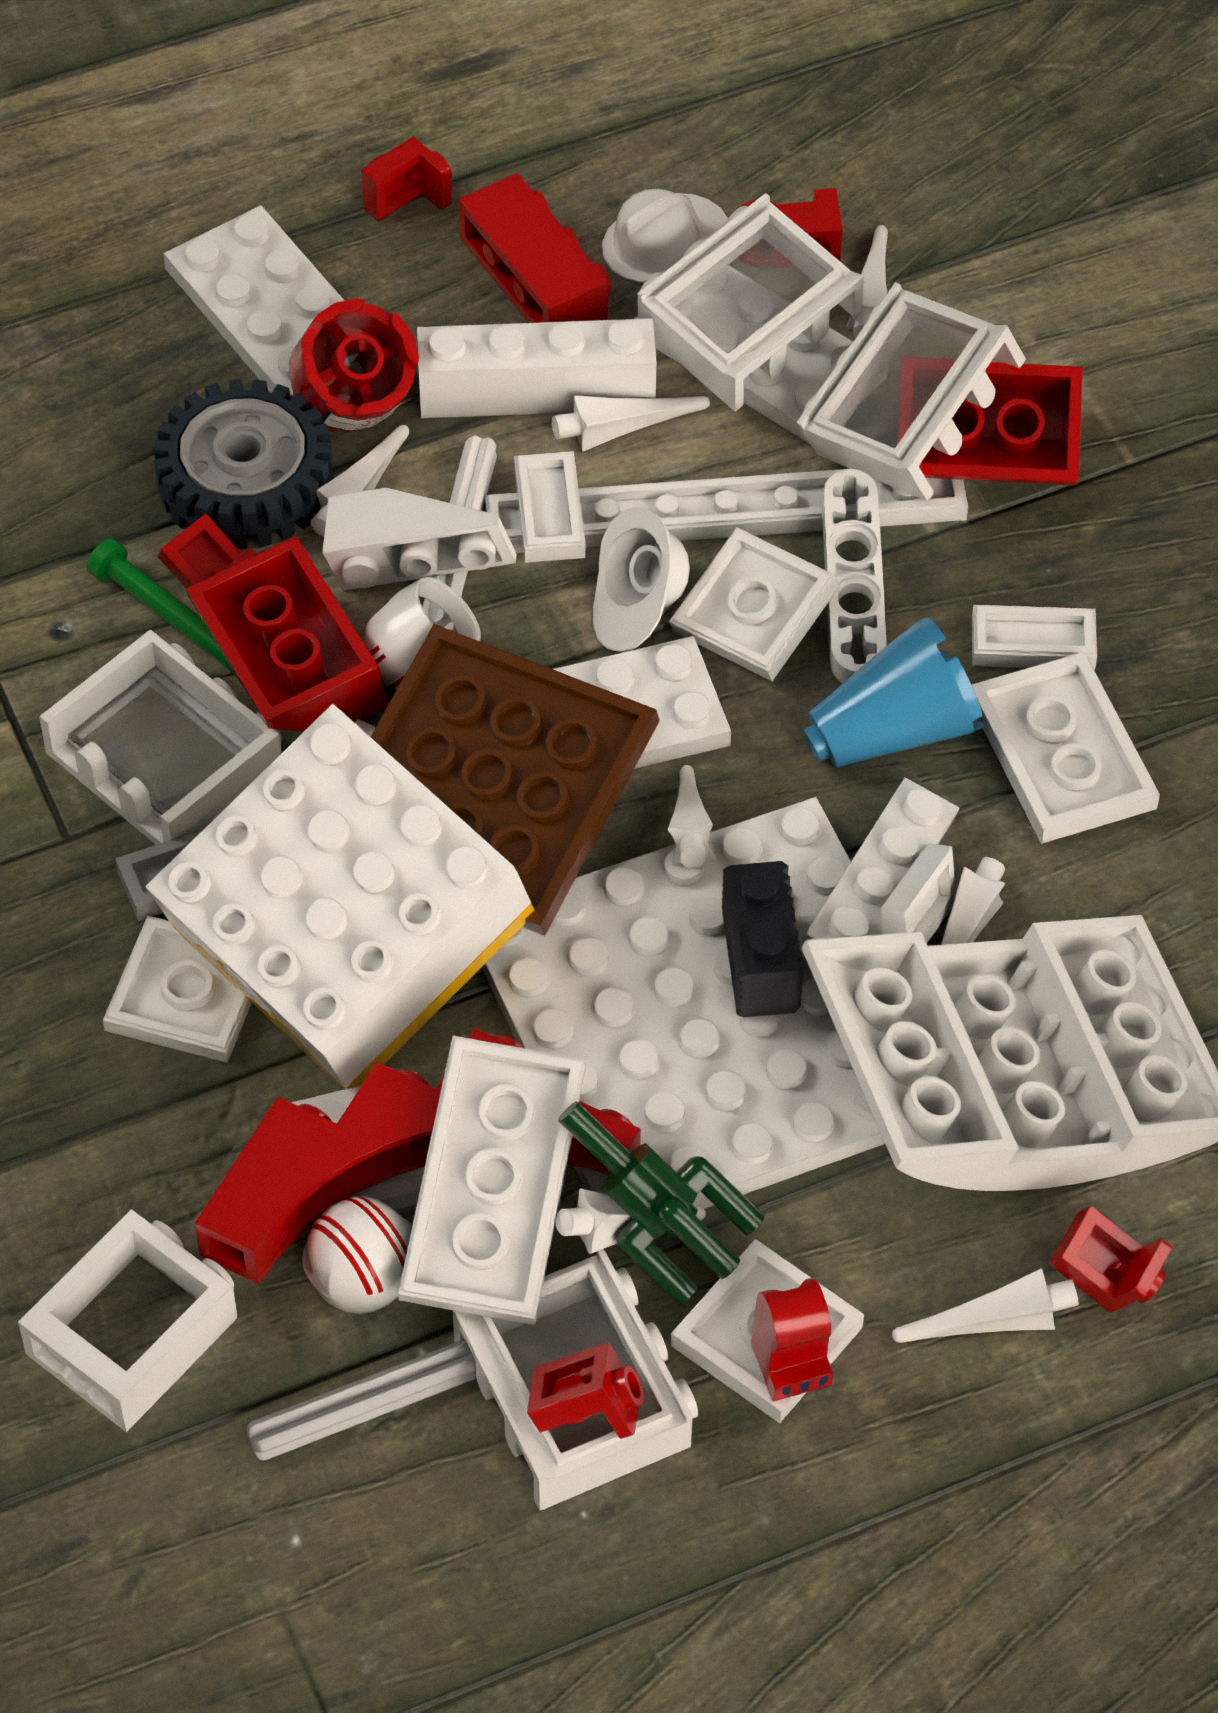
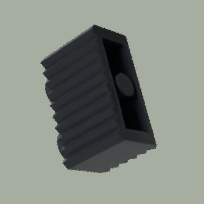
[721,861,804,1017]

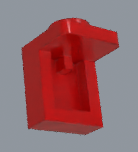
[361,136,452,221]
[157,513,257,589]
[1049,1205,1172,1313]

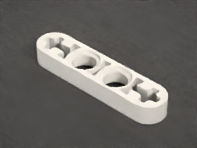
[822,468,887,683]

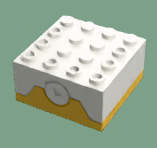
[145,704,535,1090]

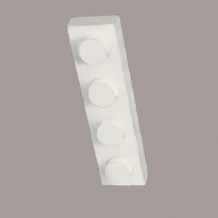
[800,778,960,953]

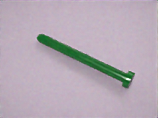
[87,538,235,674]

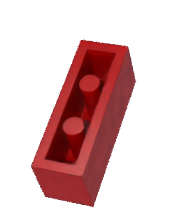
[458,173,612,323]

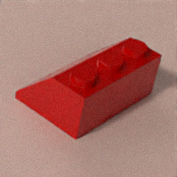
[897,358,1083,485]
[186,536,388,732]

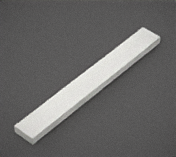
[485,469,968,553]

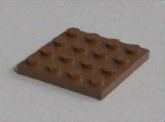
[371,624,660,936]

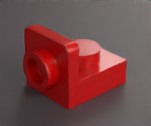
[527,1342,644,1439]

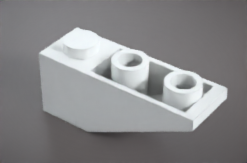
[322,488,517,591]

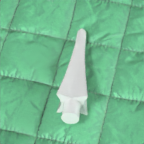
[845,225,888,338]
[552,395,710,452]
[311,425,409,537]
[668,765,717,869]
[941,857,1005,945]
[556,1188,706,1254]
[892,1268,1079,1343]

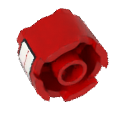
[288,298,419,432]

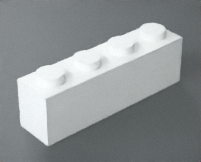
[417,318,657,418]

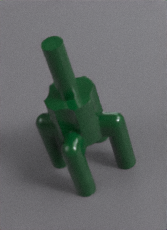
[558,1101,765,1305]

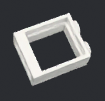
[18,1209,238,1432]

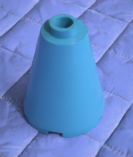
[802,616,984,768]

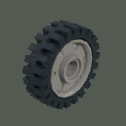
[154,379,333,549]

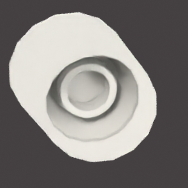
[602,189,728,283]
[593,507,690,653]

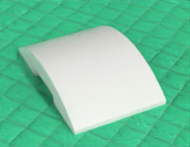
[801,915,1218,1191]

